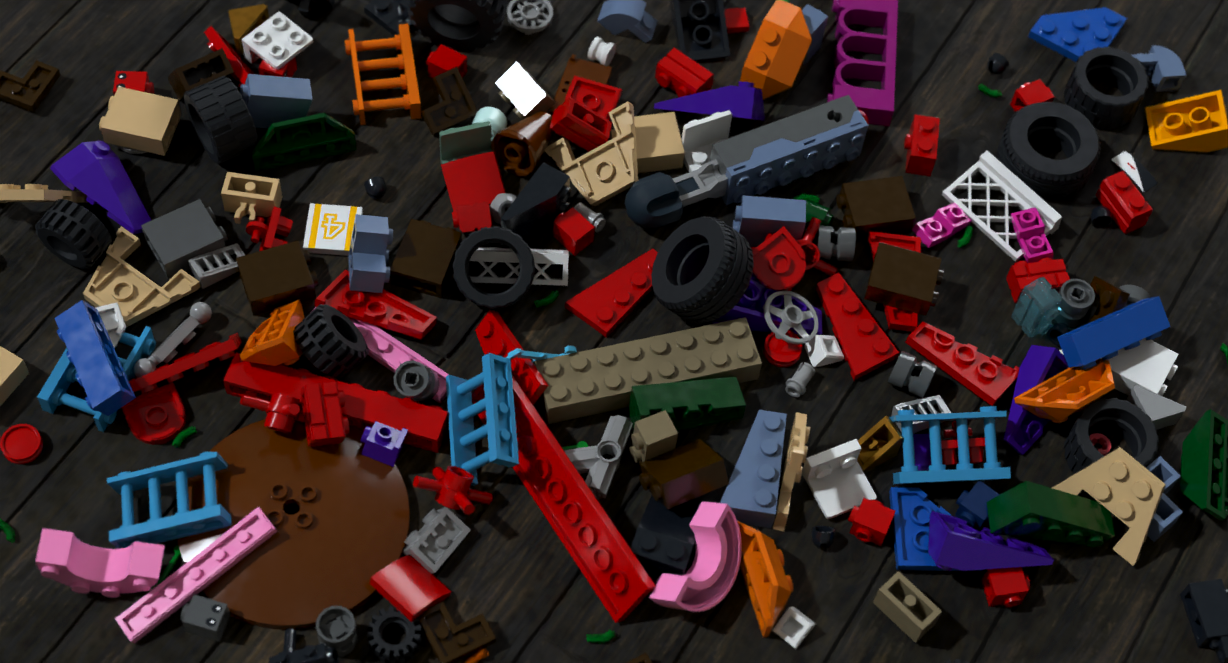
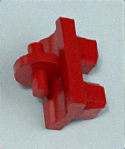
[246,206,293,251]
[941,421,985,466]

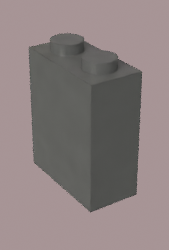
[141,199,228,279]

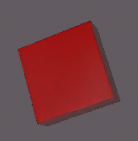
[724,8,749,33]

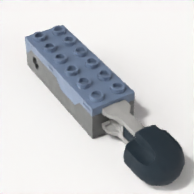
[625,95,869,228]

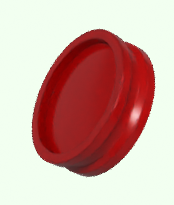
[763,330,802,367]
[0,424,43,464]

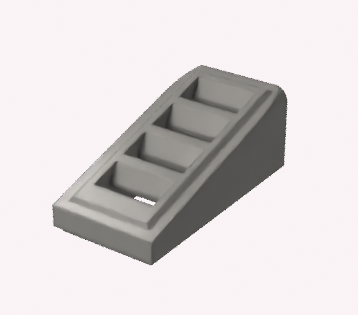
[188,243,245,289]
[891,395,951,434]

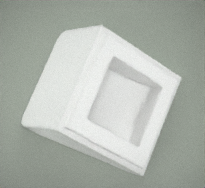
[805,335,844,367]
[772,606,816,649]

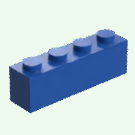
[1057,296,1171,370]
[54,300,136,416]

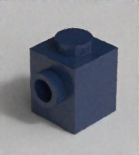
[955,480,1000,531]

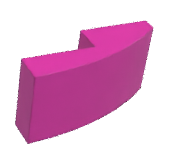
[912,203,972,248]
[1011,207,1053,263]

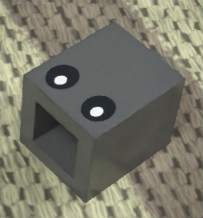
[181,595,231,642]

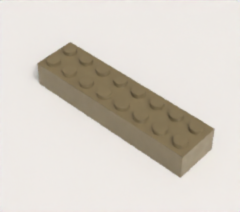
[535,317,762,424]

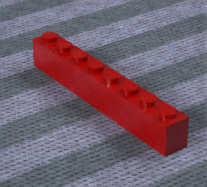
[223,353,449,453]

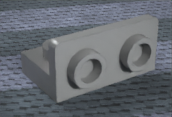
[403,507,471,574]

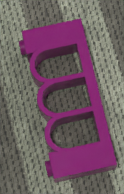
[827,0,898,126]

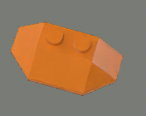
[740,0,812,100]
[240,299,305,366]
[1014,359,1115,423]
[737,520,793,638]

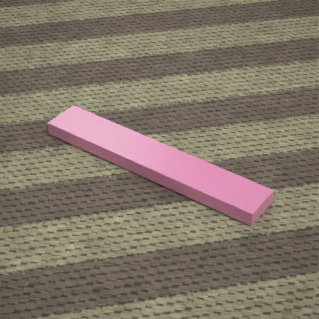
[315,307,449,403]
[115,507,277,643]

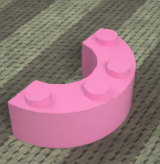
[649,502,742,612]
[35,528,165,598]

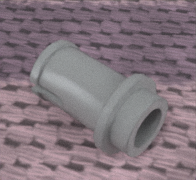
[574,202,606,232]
[785,362,816,397]

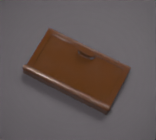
[549,54,612,116]

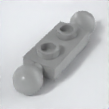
[134,302,212,378]

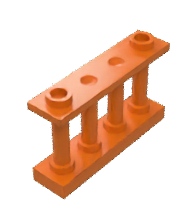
[345,24,421,125]

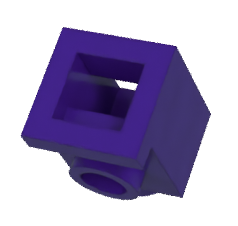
[360,421,408,467]

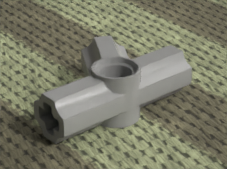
[564,415,633,499]

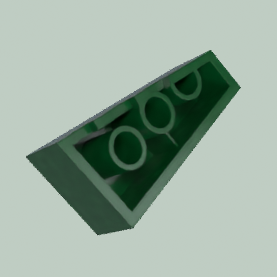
[628,377,746,432]
[987,481,1115,547]

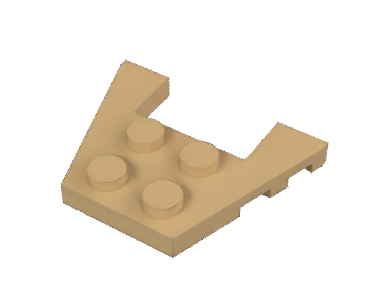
[545,102,638,206]
[0,184,88,203]
[83,226,201,327]
[773,412,810,532]
[1051,447,1166,566]

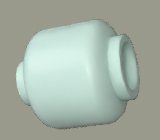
[472,107,507,141]

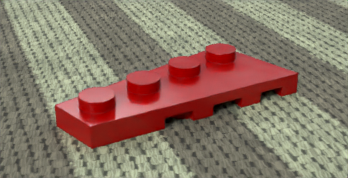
[204,26,254,87]
[867,231,921,332]
[565,248,658,338]
[315,269,437,340]
[816,272,899,381]
[475,310,549,405]
[905,322,1019,406]
[129,332,242,394]

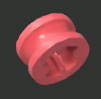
[1089,433,1111,456]

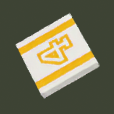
[303,203,363,256]

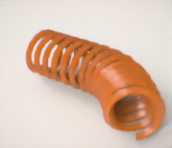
[464,648,488,663]

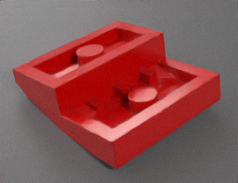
[441,151,506,212]
[369,555,451,622]

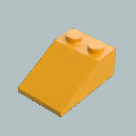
[1145,90,1228,152]

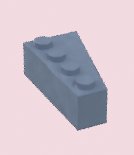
[720,410,787,529]

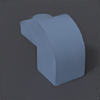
[597,0,657,43]
[1132,46,1186,92]

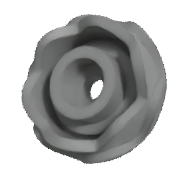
[489,193,517,225]

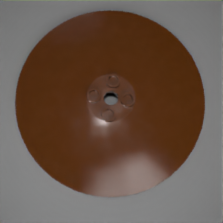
[178,419,410,630]

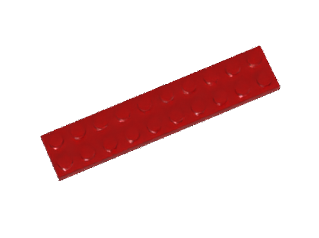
[472,375,655,623]

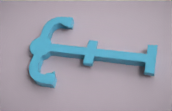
[506,345,577,365]

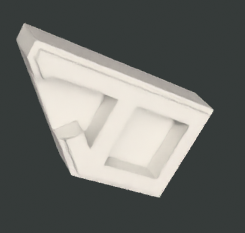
[96,303,126,349]

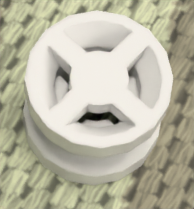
[587,37,616,66]

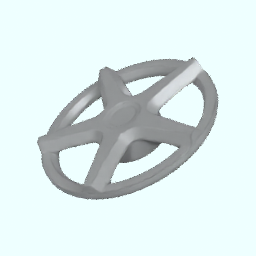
[762,291,818,344]

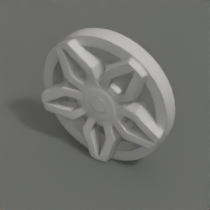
[507,0,553,35]

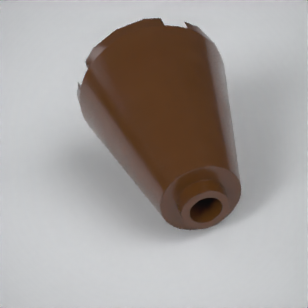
[491,111,555,176]

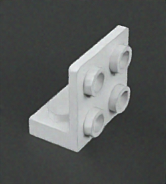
[242,11,313,70]
[682,110,732,172]
[802,439,877,519]

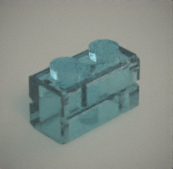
[1011,277,1062,337]

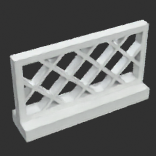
[942,151,1062,262]

